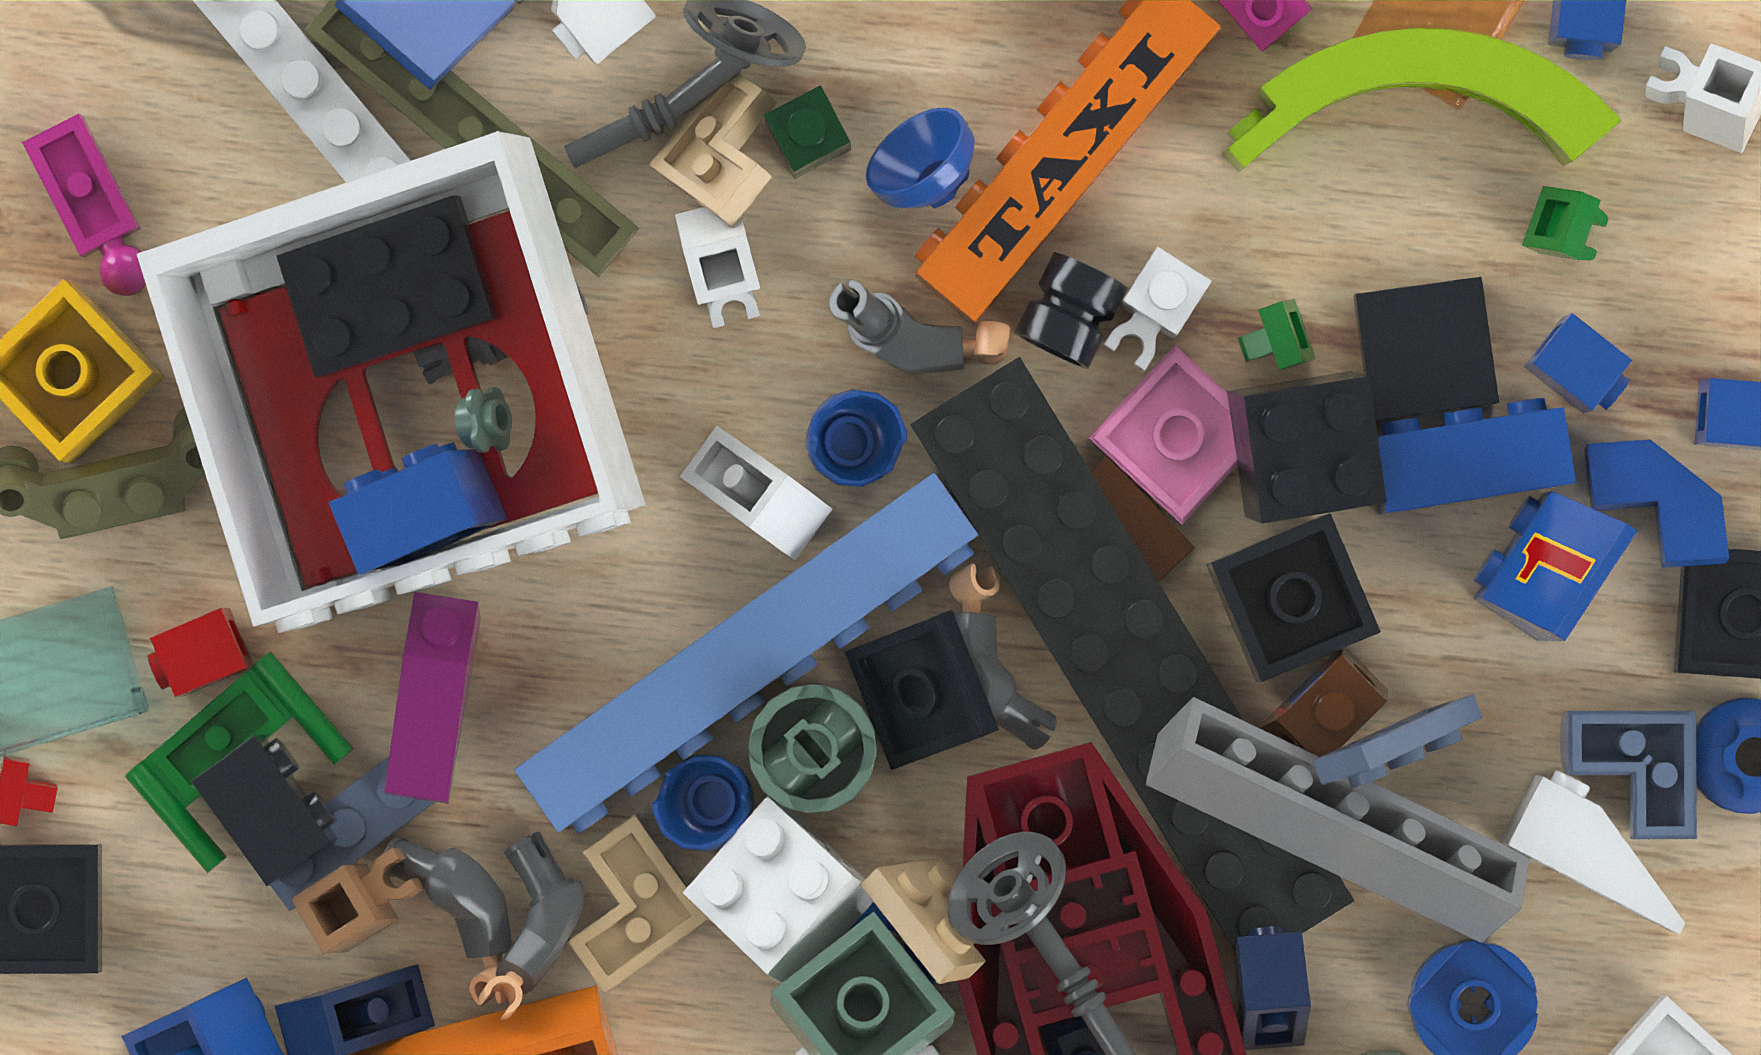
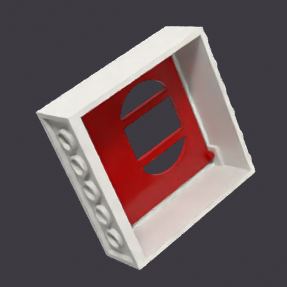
[137,131,645,634]

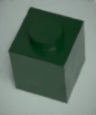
[764,85,851,179]

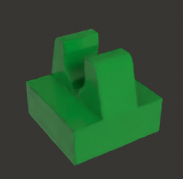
[1522,186,1608,261]
[1238,299,1316,370]

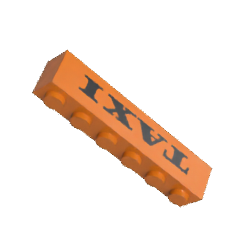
[914,0,1222,326]

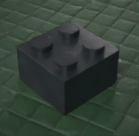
[1227,371,1387,524]
[1206,513,1381,682]

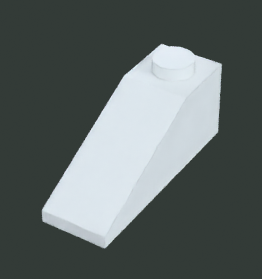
[1500,770,1685,935]

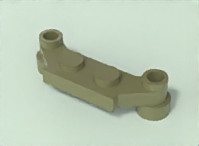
[0,407,205,539]

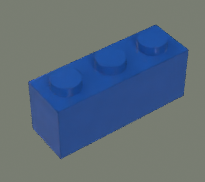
[1377,398,1576,515]

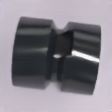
[1014,252,1127,369]

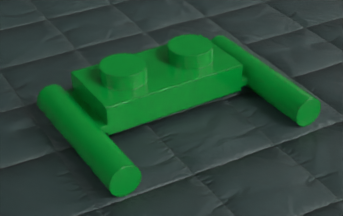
[125,651,354,873]

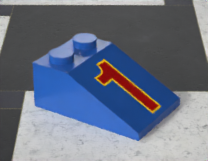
[1473,491,1638,641]

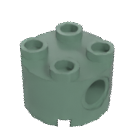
[748,683,877,813]

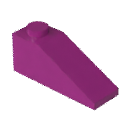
[384,592,481,804]

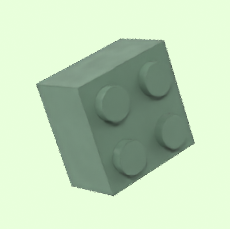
[770,912,955,1055]

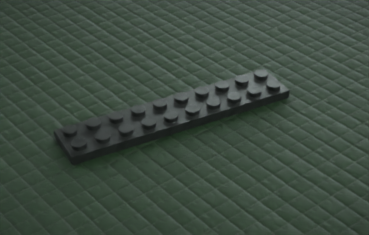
[910,357,1354,953]

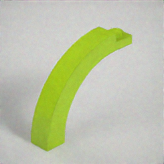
[1223,28,1622,172]

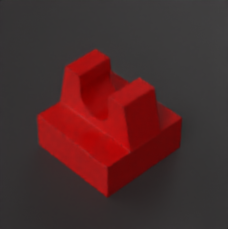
[0,755,58,827]

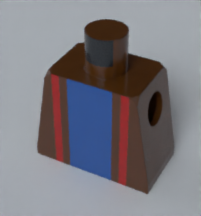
[1258,647,1388,757]

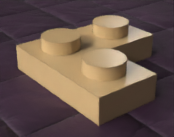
[649,73,777,227]
[567,814,709,994]
[860,858,986,984]

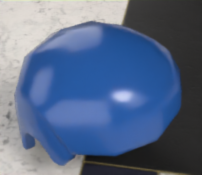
[805,389,907,487]
[652,755,754,852]

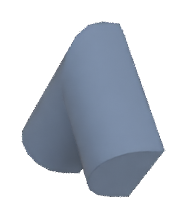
[1560,711,1697,839]

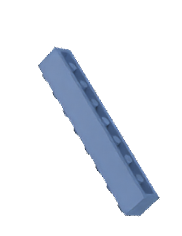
[514,473,978,834]

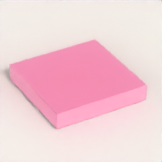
[1088,345,1237,525]

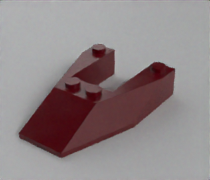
[957,742,1247,1055]

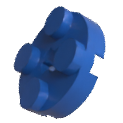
[1407,939,1538,1055]

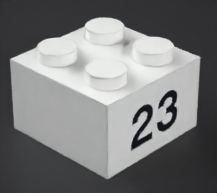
[683,796,873,983]

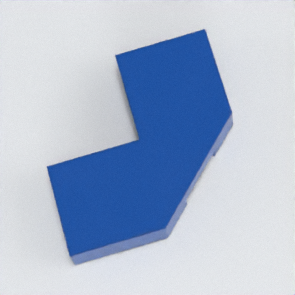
[1584,439,1729,568]

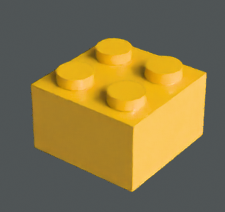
[0,279,165,464]

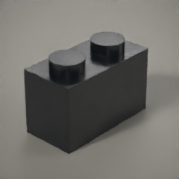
[191,734,337,886]

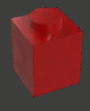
[147,608,254,697]

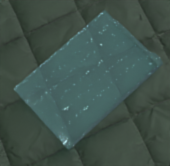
[0,586,149,756]

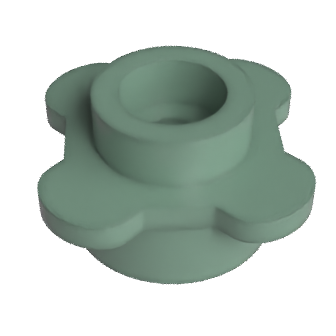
[455,387,512,453]

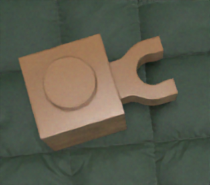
[291,847,424,954]

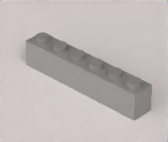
[1146,697,1530,943]

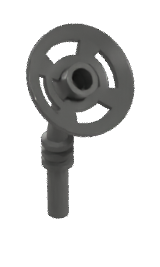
[564,0,806,168]
[948,832,1136,1055]

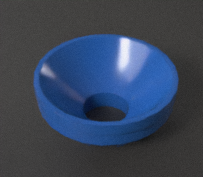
[866,108,975,208]
[1696,698,1761,814]

